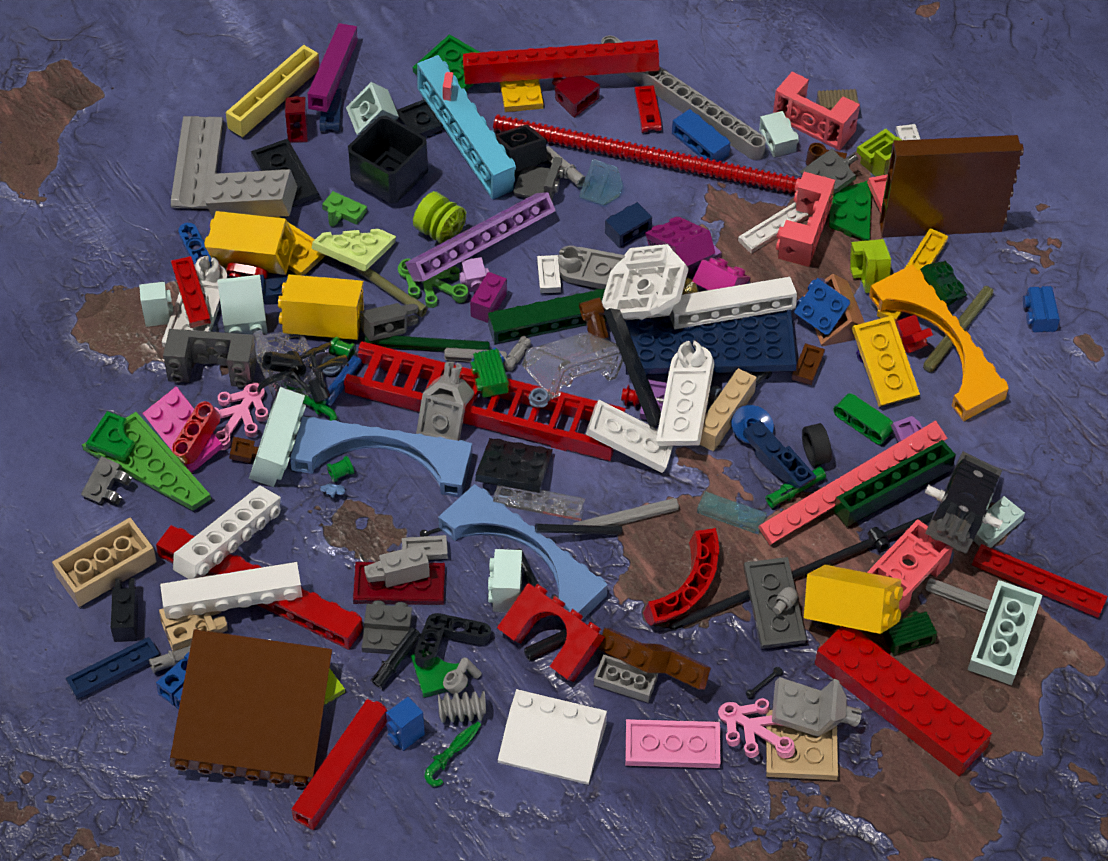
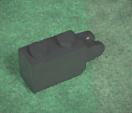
[360,303,419,341]

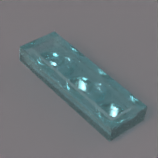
[697,491,767,535]

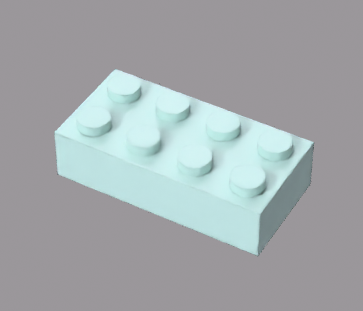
[973,496,1025,548]

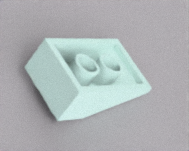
[217,275,268,336]

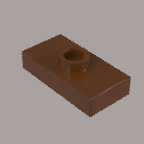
[792,343,825,386]

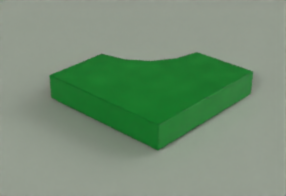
[85,411,135,462]
[411,651,468,698]

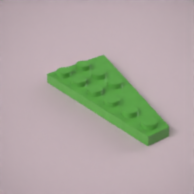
[82,412,211,511]

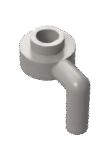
[443,658,481,694]

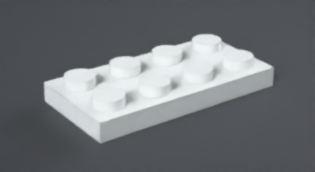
[586,400,673,473]

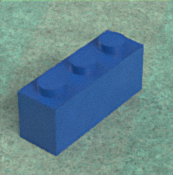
[672,109,731,162]

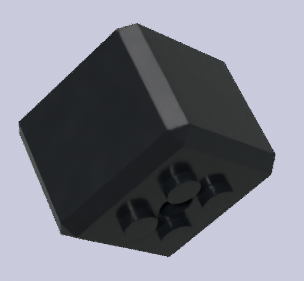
[348,115,428,203]

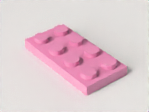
[625,719,720,768]

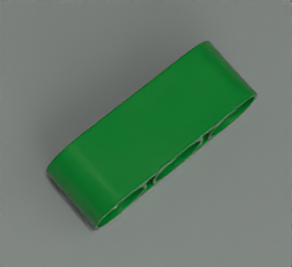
[833,393,894,445]

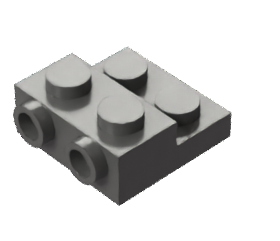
[362,601,413,656]

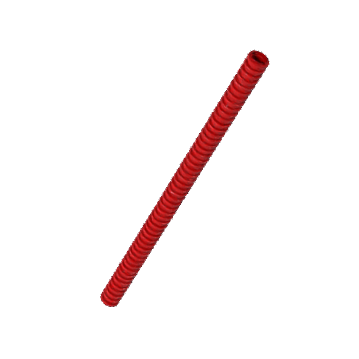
[493,114,801,194]

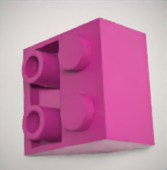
[692,257,750,290]

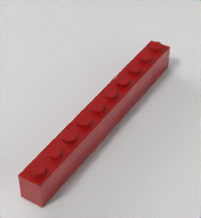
[463,40,659,84]
[156,525,363,650]

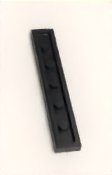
[604,308,661,428]

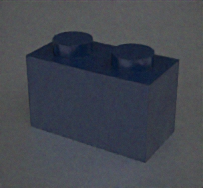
[605,202,652,248]

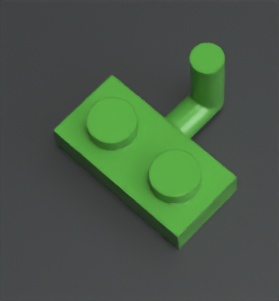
[322,191,367,227]

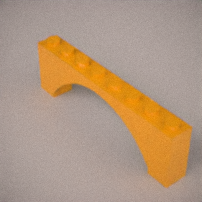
[869,264,1009,422]

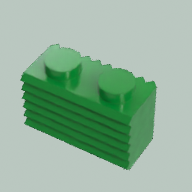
[470,348,508,398]

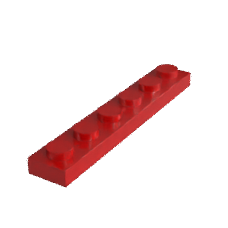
[972,544,1108,618]

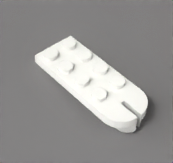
[162,256,228,348]
[656,341,714,446]

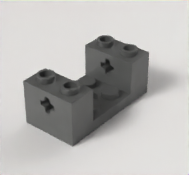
[163,329,257,388]

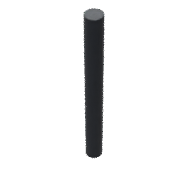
[535,523,622,535]

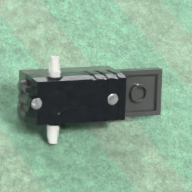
[925,451,1003,553]

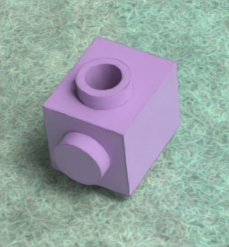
[459,257,489,292]

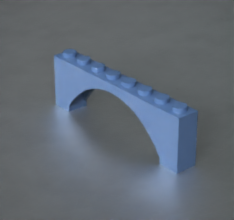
[290,416,473,497]
[438,484,607,627]

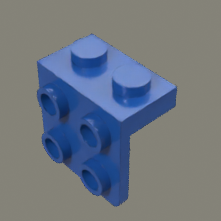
[794,278,850,334]

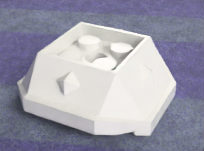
[602,244,688,320]

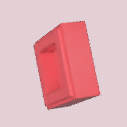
[443,72,453,101]

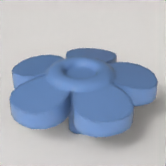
[320,484,345,498]

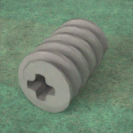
[438,691,486,723]

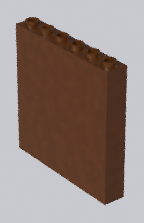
[879,135,1024,238]
[170,629,332,788]

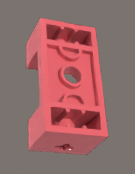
[773,72,860,151]
[776,172,835,267]
[867,519,953,614]

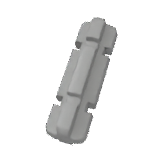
[503,336,531,372]

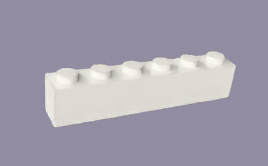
[669,277,797,329]
[160,562,302,619]

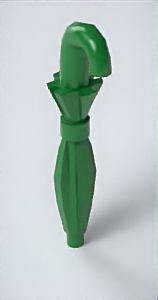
[277,383,337,421]
[424,721,481,787]

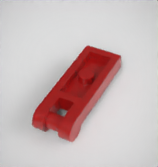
[634,85,662,133]

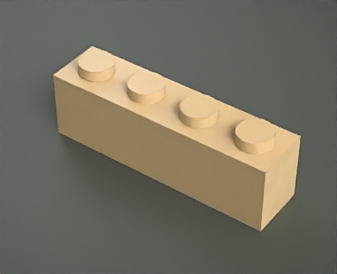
[700,368,757,451]

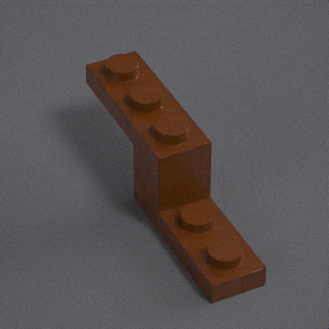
[598,628,711,689]

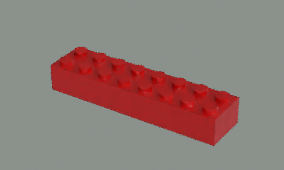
[814,626,992,777]

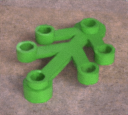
[398,259,468,308]

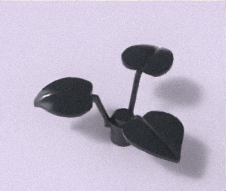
[257,342,349,402]

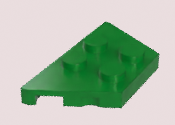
[829,181,871,241]

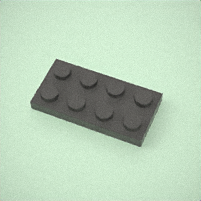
[743,557,806,649]

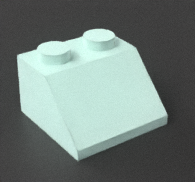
[346,82,399,136]

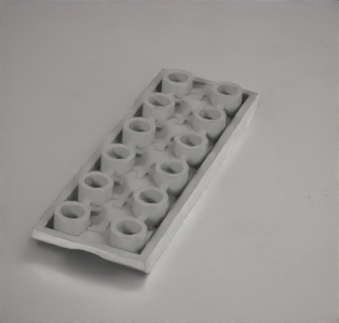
[171,116,224,209]

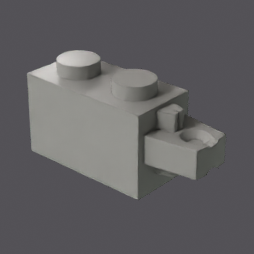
[364,544,430,588]

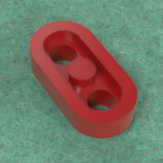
[226,263,268,280]

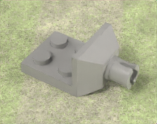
[416,362,474,441]
[772,677,862,736]

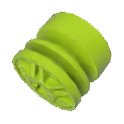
[413,191,466,244]

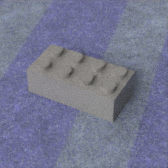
[206,169,297,219]

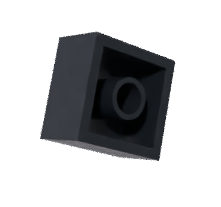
[495,124,548,172]

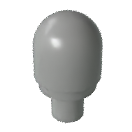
[773,587,798,615]

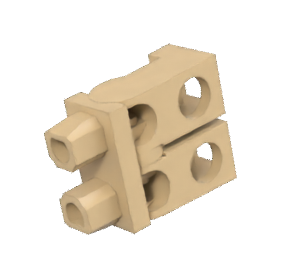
[159,608,228,652]

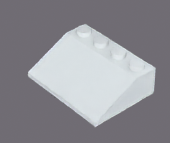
[498,689,607,785]

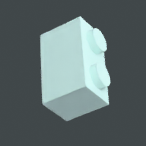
[759,111,799,158]
[139,282,173,327]

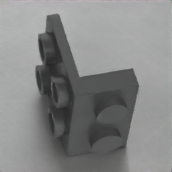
[514,156,565,201]

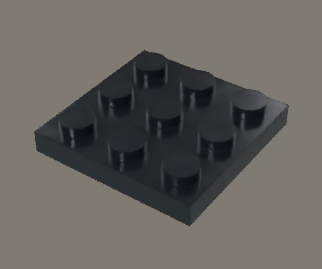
[475,438,553,493]

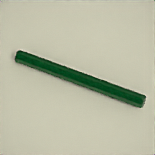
[365,336,490,351]

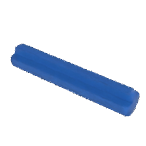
[322,356,362,406]

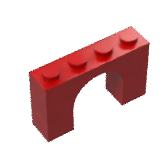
[497,583,605,682]

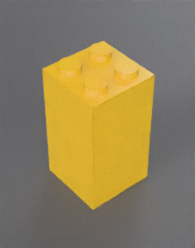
[204,211,296,275]
[278,274,364,340]
[804,565,903,634]

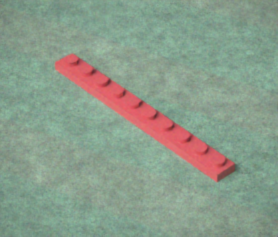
[758,420,948,545]

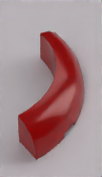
[643,528,719,626]

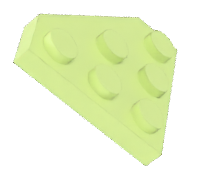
[312,229,396,271]

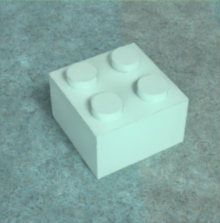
[488,549,522,612]

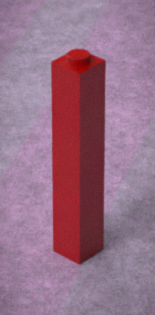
[291,699,387,830]

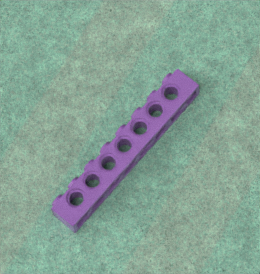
[405,192,556,281]

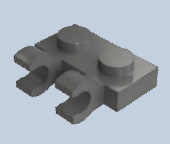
[81,456,133,505]

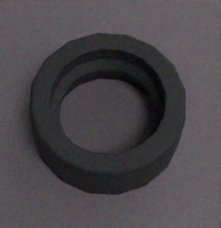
[802,423,832,466]

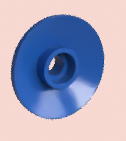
[731,405,774,444]

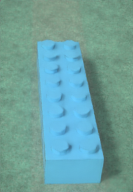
[417,55,516,200]

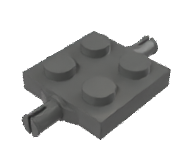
[800,148,858,195]

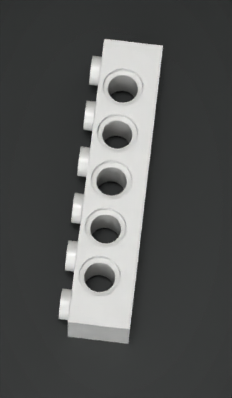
[173,485,281,579]

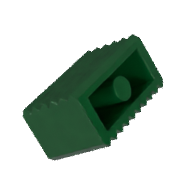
[882,611,937,656]

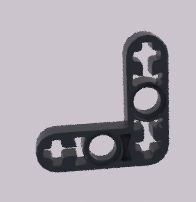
[415,613,491,668]

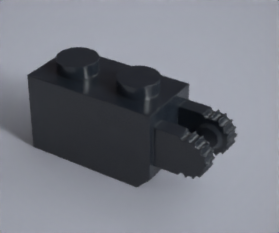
[110,578,138,642]

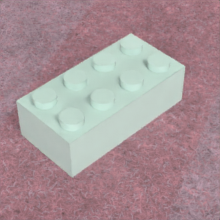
[249,387,306,487]
[968,580,1042,685]

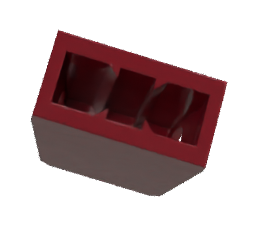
[552,76,600,118]
[285,96,308,143]

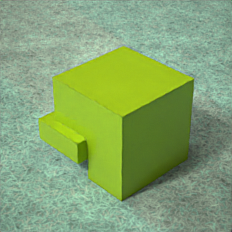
[856,129,902,176]
[850,239,891,293]

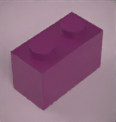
[470,272,507,323]

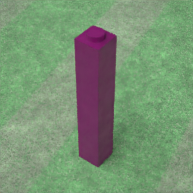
[308,23,358,112]

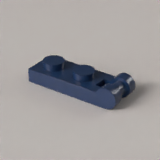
[319,89,342,132]

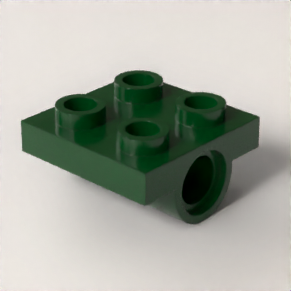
[920,261,967,306]

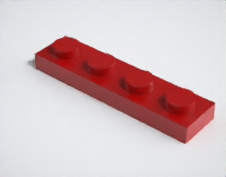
[171,256,211,328]

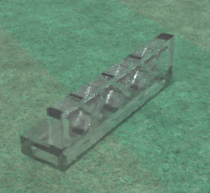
[493,486,585,521]

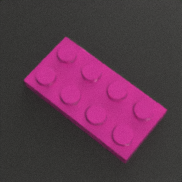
[143,387,224,473]

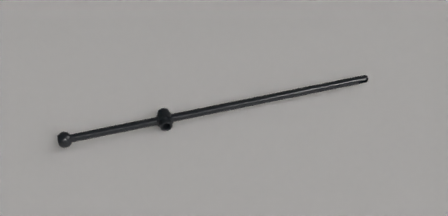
[669,511,935,630]

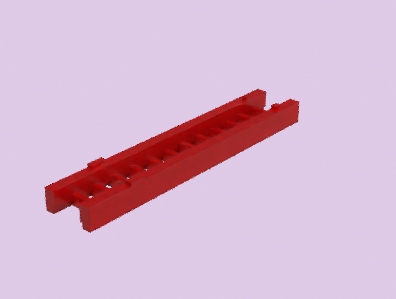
[344,341,626,461]

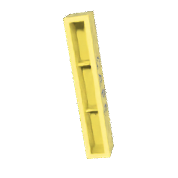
[226,45,320,137]

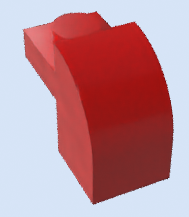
[895,314,933,353]

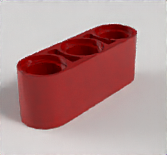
[172,401,221,465]

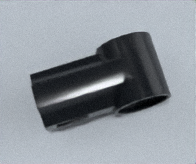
[262,350,307,379]

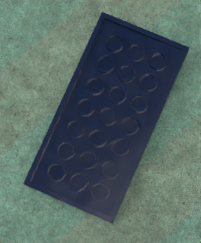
[624,309,796,375]

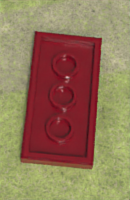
[353,562,445,605]

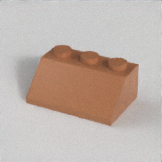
[803,274,865,346]

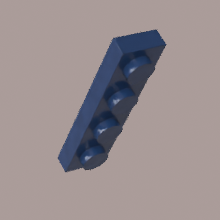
[66,637,160,700]

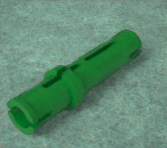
[765,467,826,508]

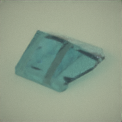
[579,159,623,206]

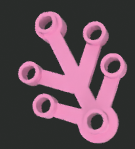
[207,383,269,450]
[718,698,795,758]

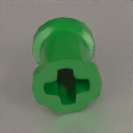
[329,336,356,361]
[326,456,354,482]

